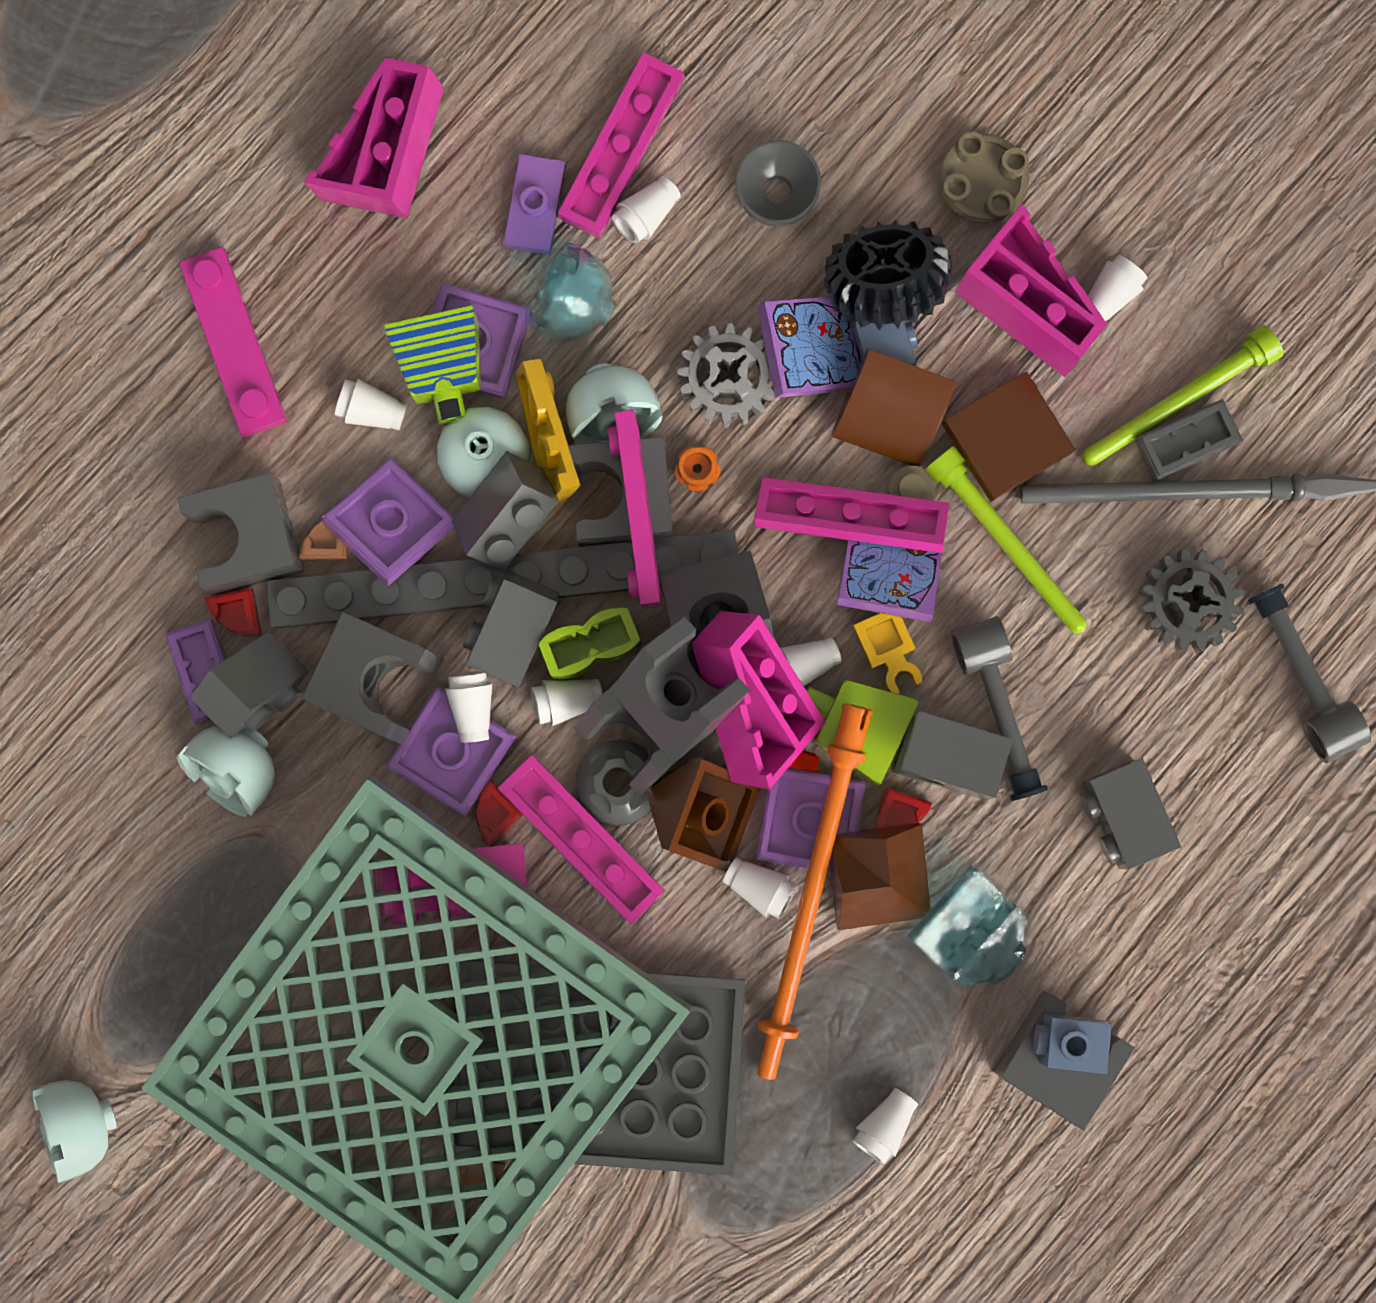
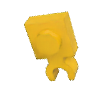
[852,613,922,694]

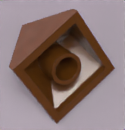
[646,757,760,872]
[830,822,931,930]

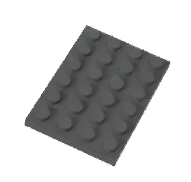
[443,960,746,1175]

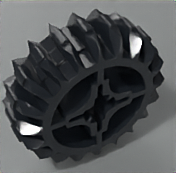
[824,219,952,330]

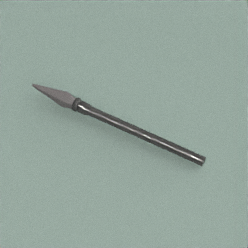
[1020,473,1376,504]

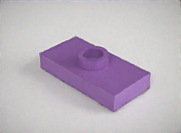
[503,154,566,255]
[165,619,226,724]

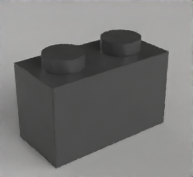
[452,451,559,571]
[462,569,559,687]
[190,632,309,739]
[1080,758,1181,870]

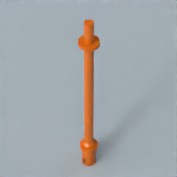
[757,703,873,1080]

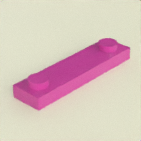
[558,52,684,239]
[179,246,288,438]
[608,409,663,609]
[754,477,950,553]
[498,755,665,925]

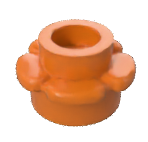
[674,446,721,492]

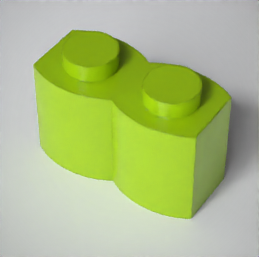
[538,608,642,680]

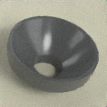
[736,140,821,227]
[575,740,661,826]

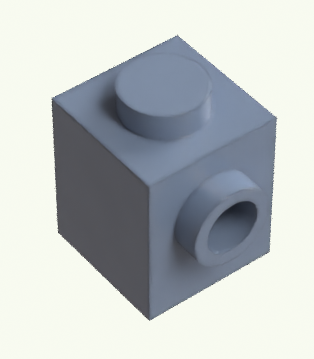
[853,321,918,366]
[1033,1014,1112,1074]

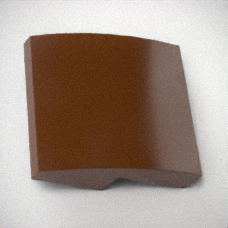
[831,349,958,467]
[941,371,1076,502]

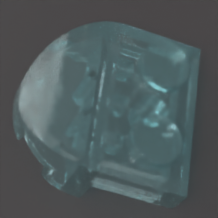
[907,866,1027,987]

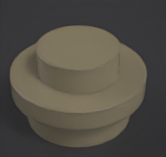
[888,466,936,500]

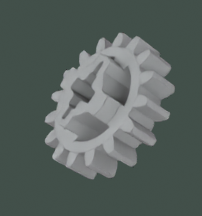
[677,323,775,428]

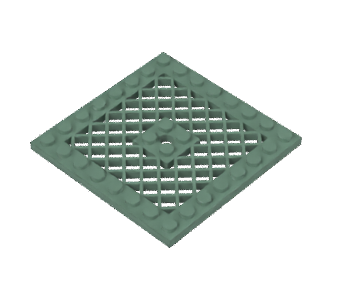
[141,775,691,1303]

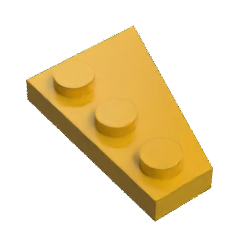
[515,359,580,506]

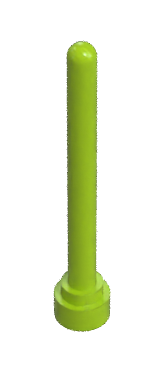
[1082,325,1284,466]
[925,446,1086,634]

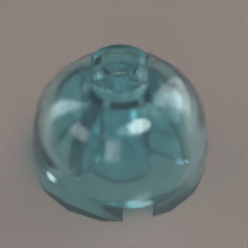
[530,242,616,340]

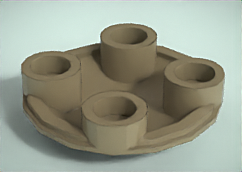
[938,132,1030,223]

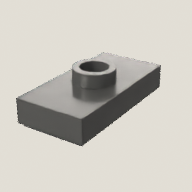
[1135,399,1243,482]

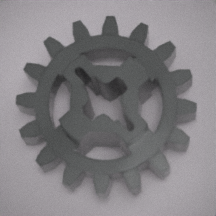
[1138,549,1245,653]

